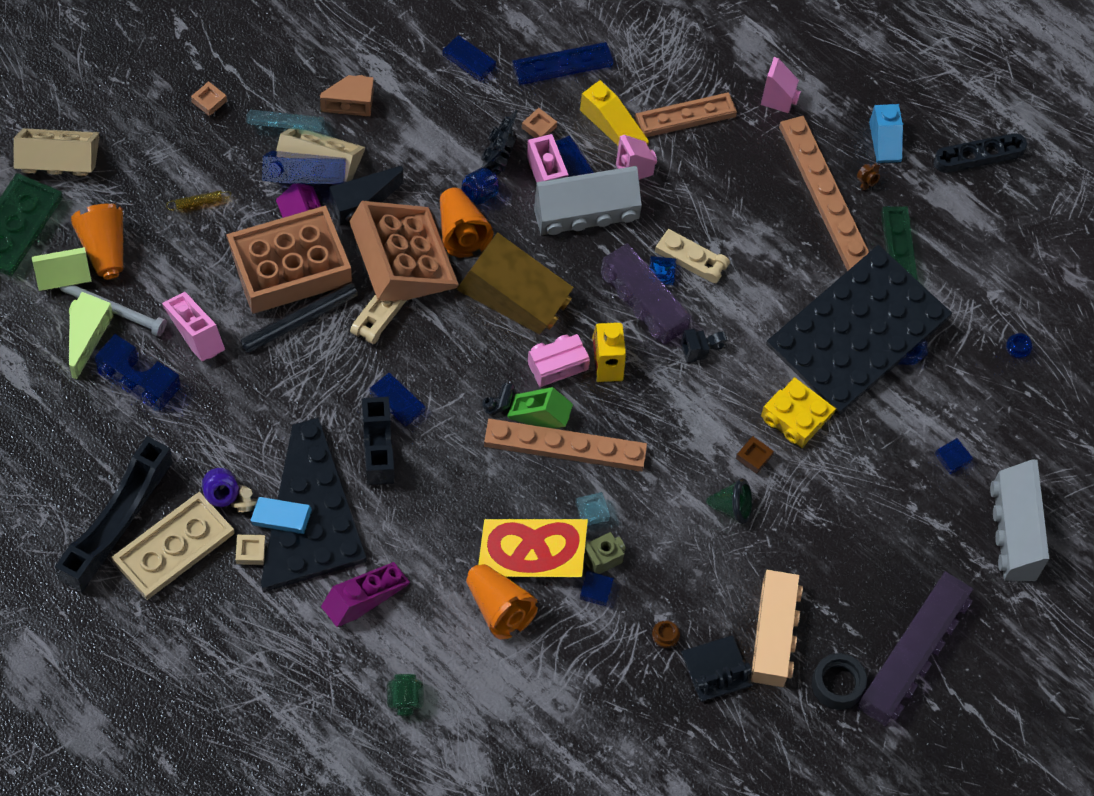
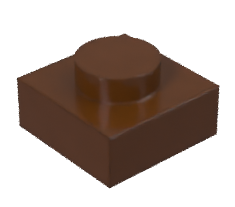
[736,436,774,474]

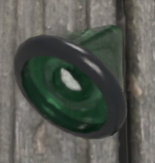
[706,478,752,524]

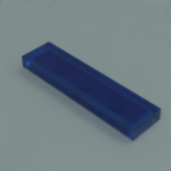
[512,42,614,85]

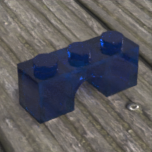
[95,334,181,410]

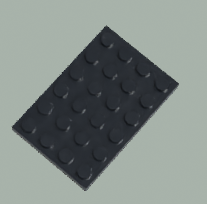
[766,244,952,415]

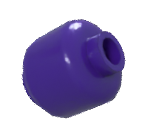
[202,468,239,507]

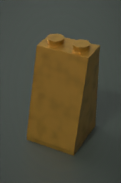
[457,232,574,335]

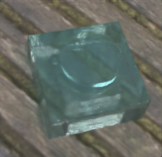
[576,492,610,526]

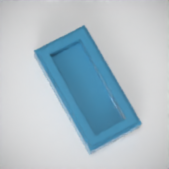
[251,497,312,534]

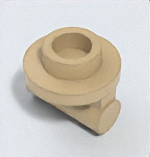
[231,485,258,512]

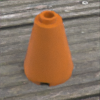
[440,188,494,258]
[71,204,123,279]
[466,564,538,640]

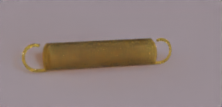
[166,190,232,210]

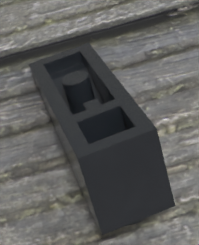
[329,165,404,225]

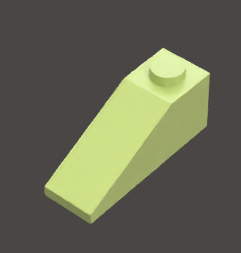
[69,292,113,379]

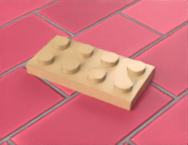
[111,492,235,600]

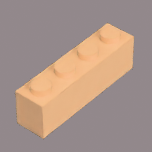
[751,570,803,687]

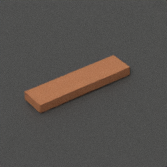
[635,92,737,137]

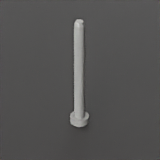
[59,285,167,337]

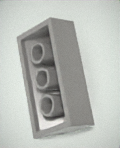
[534,166,642,235]
[990,460,1049,581]

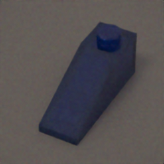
[262,151,346,184]

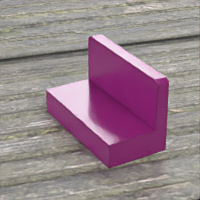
[276,182,321,218]

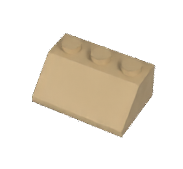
[274,126,365,185]
[14,128,99,176]

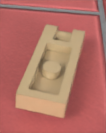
[655,229,730,283]
[350,295,407,344]

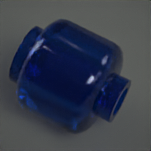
[461,167,499,205]

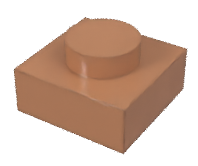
[191,81,227,116]
[522,108,557,138]

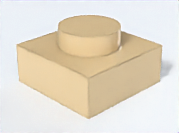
[235,535,265,565]

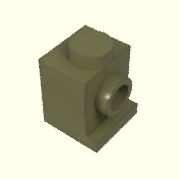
[584,532,626,577]

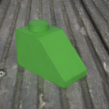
[507,387,573,429]

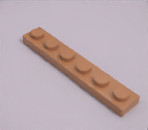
[484,418,647,472]

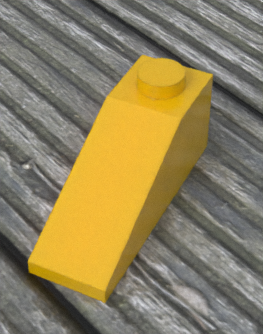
[580,80,649,146]

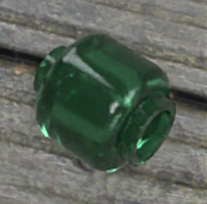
[387,674,424,716]

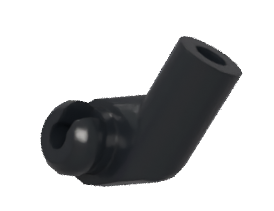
[482,383,515,415]

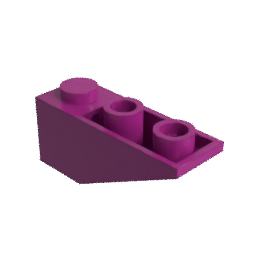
[321,562,410,627]

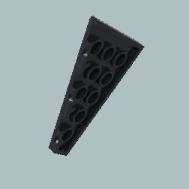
[261,418,366,592]

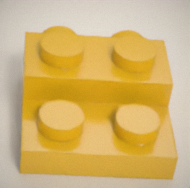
[761,377,836,448]

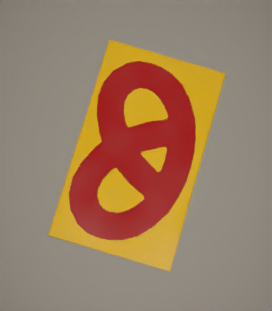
[479,519,588,577]

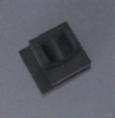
[680,329,728,363]

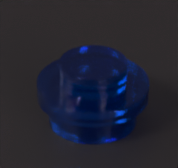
[1006,333,1032,359]

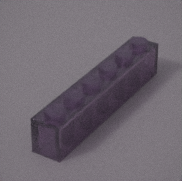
[857,571,974,726]

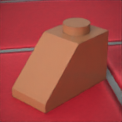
[320,75,374,116]

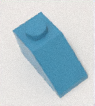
[869,104,903,163]

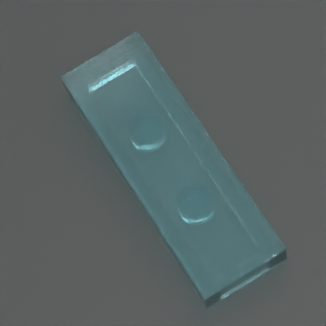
[246,110,325,132]

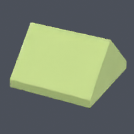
[32,247,91,291]

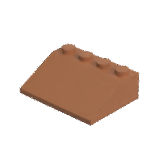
[349,201,459,301]
[226,205,352,314]

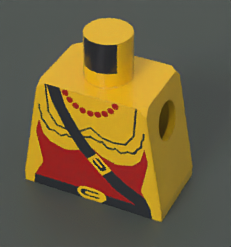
[592,323,626,382]

